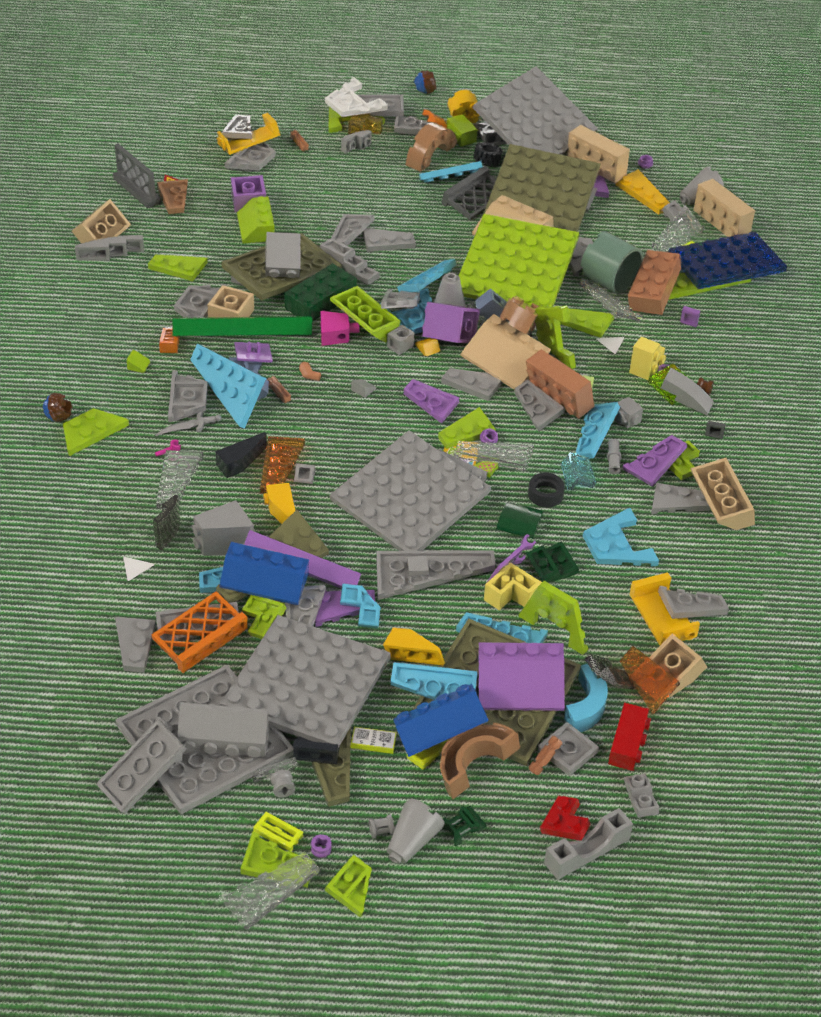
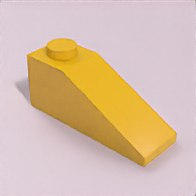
[263,483,296,524]
[383,627,445,666]

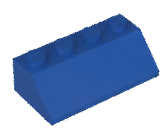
[220,542,309,605]
[393,684,489,757]

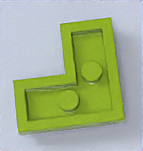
[669,440,700,481]
[242,595,287,639]

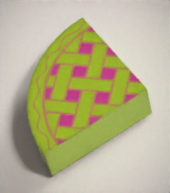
[475,461,499,478]

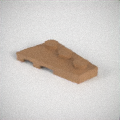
[157,179,188,214]

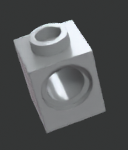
[387,325,415,355]

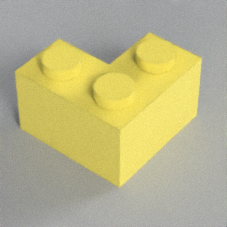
[629,337,666,380]
[484,562,542,610]

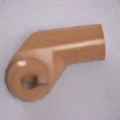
[299,362,321,381]

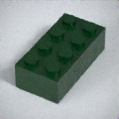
[285,263,357,322]

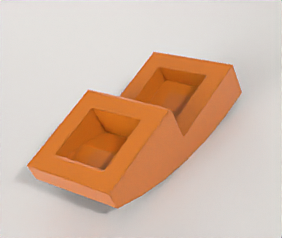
[422,109,447,128]

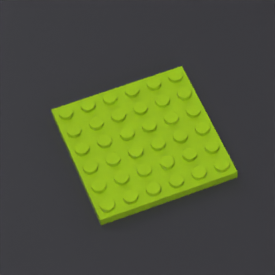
[459,214,579,307]

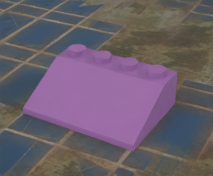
[478,642,565,711]

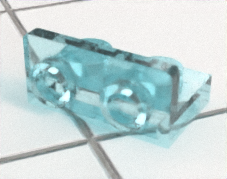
[561,452,596,490]

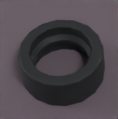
[528,472,565,507]

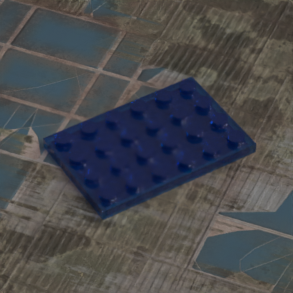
[668,232,787,289]

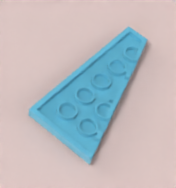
[190,344,266,429]

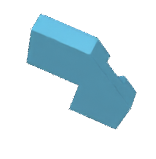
[340,583,381,629]

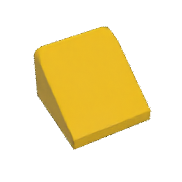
[415,338,440,356]

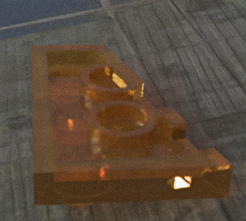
[619,646,680,715]

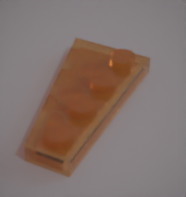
[260,436,305,494]

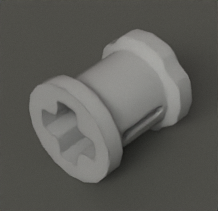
[368,814,395,839]

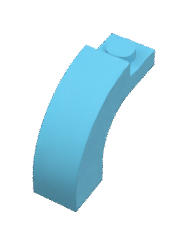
[564,664,608,732]

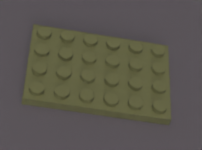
[221,233,342,301]

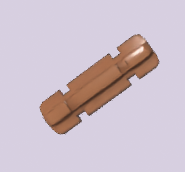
[290,130,309,151]
[267,376,291,403]
[529,736,563,775]

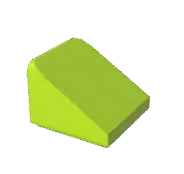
[127,350,150,373]

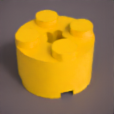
[447,90,480,123]

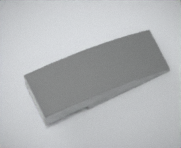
[661,368,714,415]

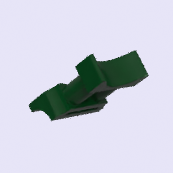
[442,805,487,847]

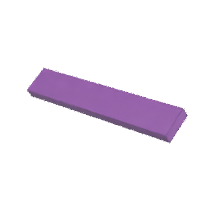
[244,530,361,589]

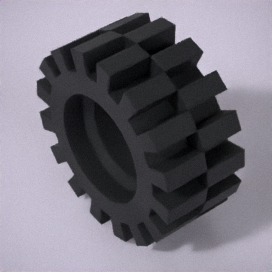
[473,142,503,166]

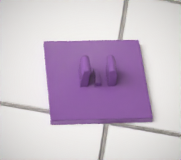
[234,341,273,363]

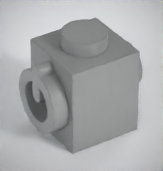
[614,397,643,429]

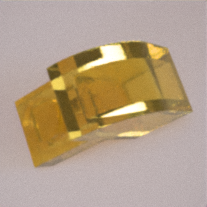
[348,113,383,135]

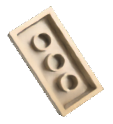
[567,125,630,183]
[694,179,755,243]

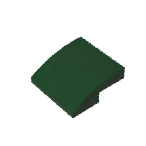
[496,502,544,539]
[526,541,580,582]

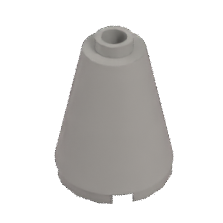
[679,166,724,205]
[434,273,466,307]
[387,799,445,864]

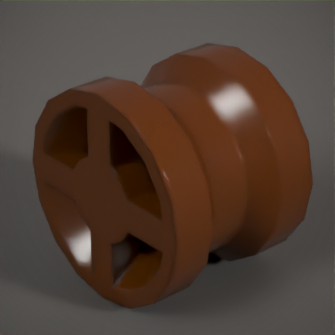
[697,377,714,396]

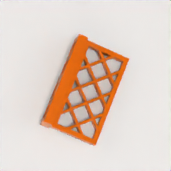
[151,591,248,673]

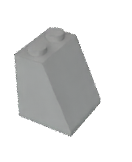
[265,232,300,278]
[192,500,254,556]

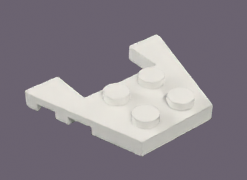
[325,77,388,117]

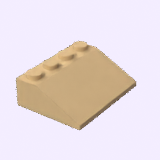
[472,195,554,235]
[460,314,551,389]

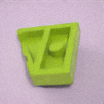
[325,854,372,917]

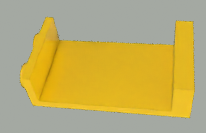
[216,113,280,155]
[630,572,700,645]

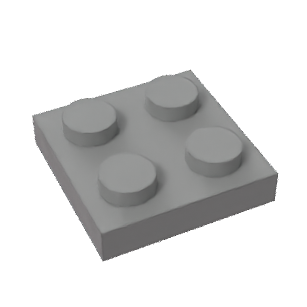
[537,722,599,776]

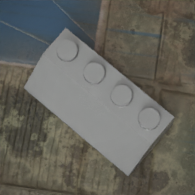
[177,702,269,758]

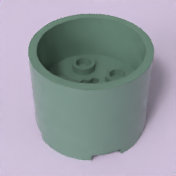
[580,231,643,294]

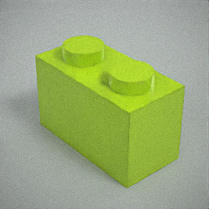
[447,114,477,146]

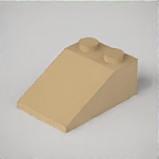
[630,633,707,704]

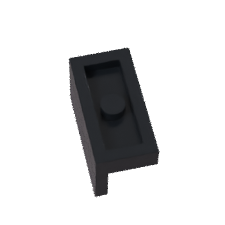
[293,736,340,765]

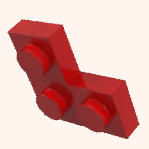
[540,795,591,841]

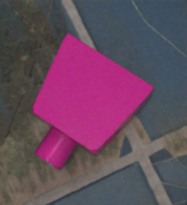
[321,311,359,346]

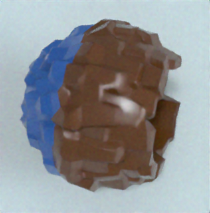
[414,70,437,94]
[43,393,73,422]

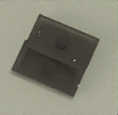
[153,495,180,550]
[584,654,636,690]

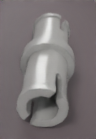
[607,439,622,474]

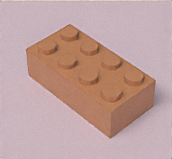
[628,250,681,315]
[526,349,595,419]

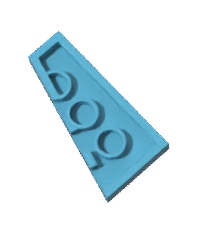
[391,662,478,700]

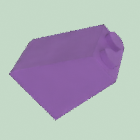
[422,302,480,343]

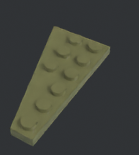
[216,510,329,603]
[312,727,351,807]

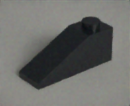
[215,432,267,478]

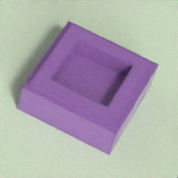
[680,306,700,327]

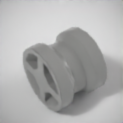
[270,770,296,798]

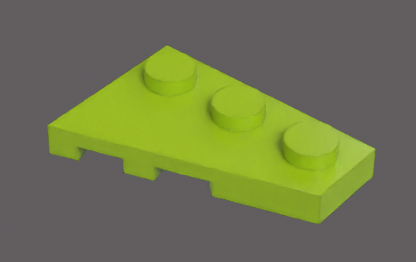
[148,254,208,281]
[560,308,615,338]
[438,407,496,449]
[240,831,313,887]

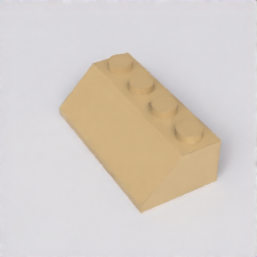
[691,458,755,530]

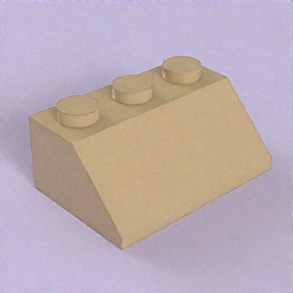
[72,199,131,243]

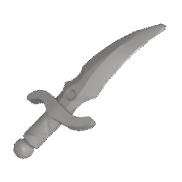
[155,411,222,436]

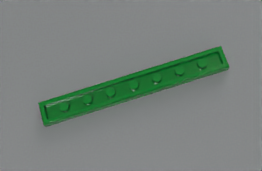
[172,316,312,336]

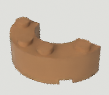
[406,123,457,172]
[500,296,540,334]
[440,723,520,799]

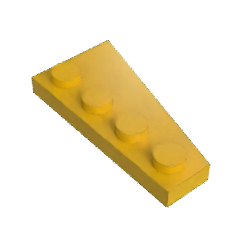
[615,169,669,215]

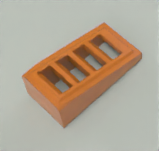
[159,328,180,353]

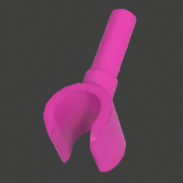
[155,440,181,457]

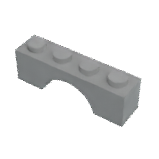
[544,808,633,880]

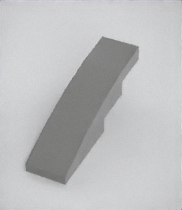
[75,235,144,261]
[320,238,380,285]

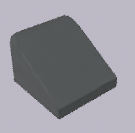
[705,421,726,439]

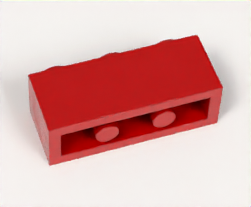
[608,702,651,771]

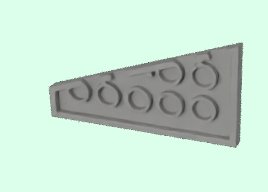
[376,550,495,600]

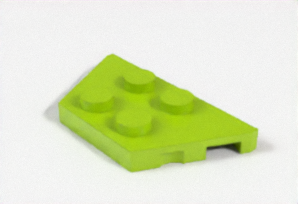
[63,408,129,456]

